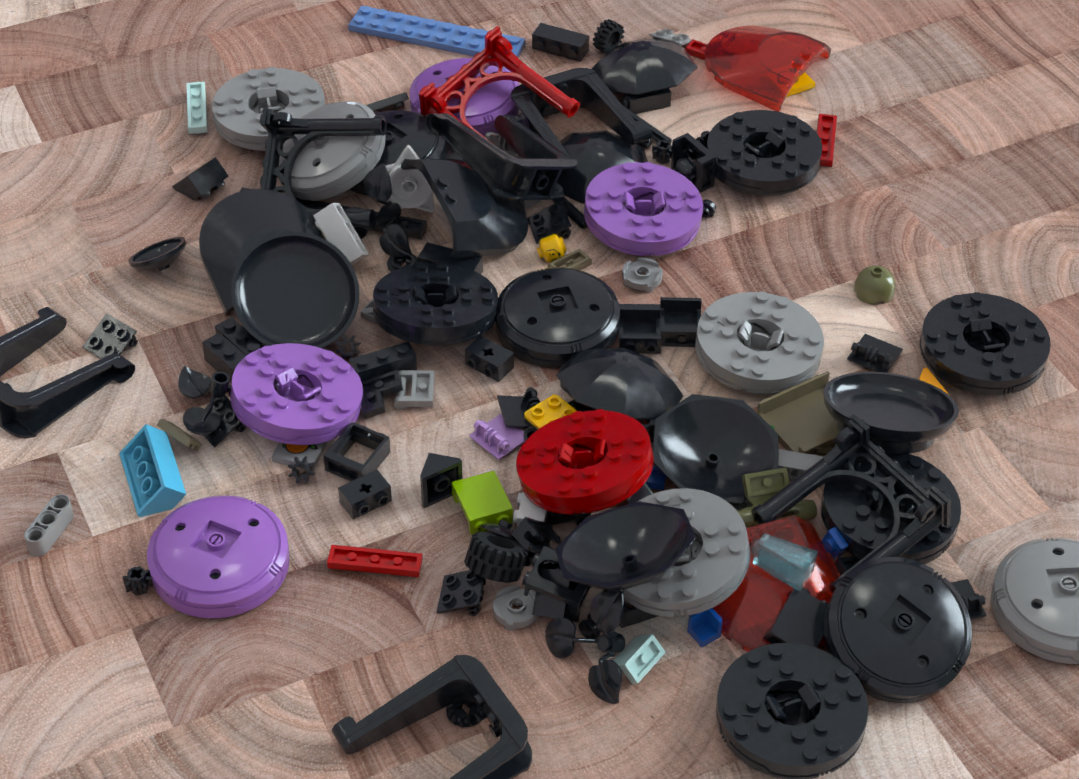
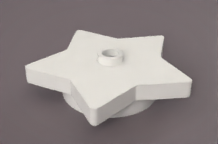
[386,145,434,213]

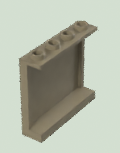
[757,371,840,456]

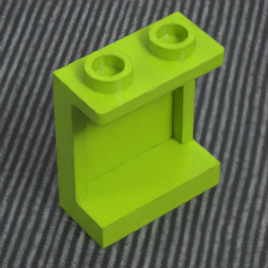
[452,470,513,535]

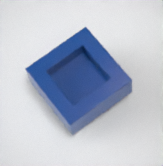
[645,466,666,490]
[821,527,849,559]

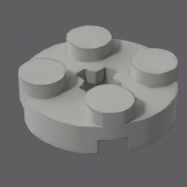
[622,257,663,293]
[493,585,539,631]

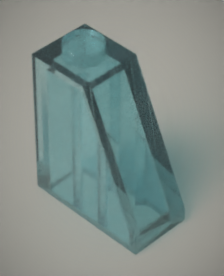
[751,533,818,591]

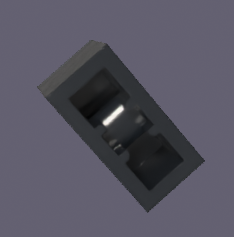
[465,336,514,382]
[338,470,392,519]

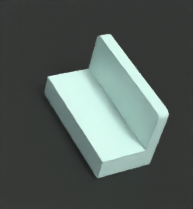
[613,634,666,684]

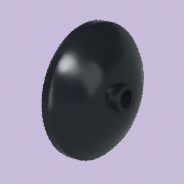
[128,237,187,271]

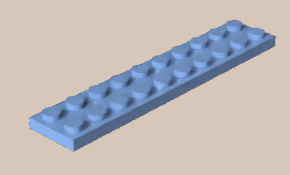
[348,6,526,57]

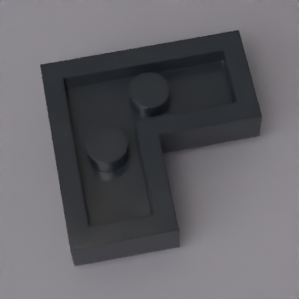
[361,370,403,419]

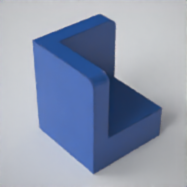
[687,608,723,647]

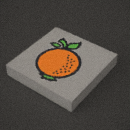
[272,441,328,471]

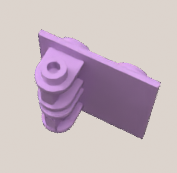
[469,414,524,460]

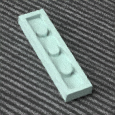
[186,82,208,134]

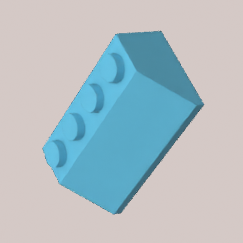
[119,424,186,517]

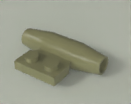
[737,467,817,532]

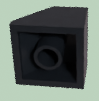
[172,157,229,201]

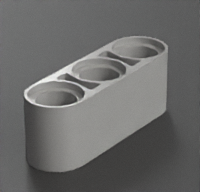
[778,449,825,486]
[24,494,74,557]

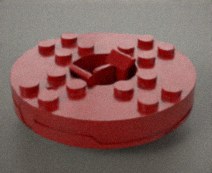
[516,409,654,514]

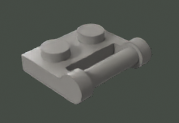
[394,370,434,410]

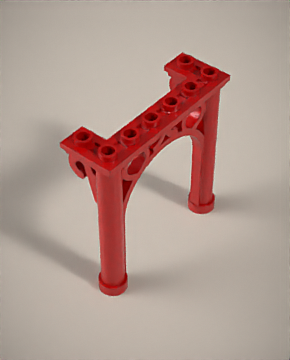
[419,26,580,143]

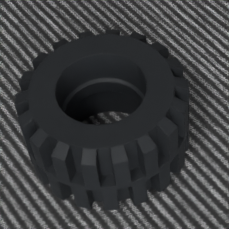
[464,532,528,583]

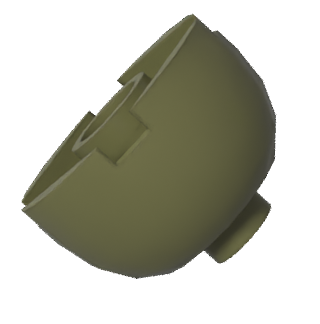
[854,266,895,305]

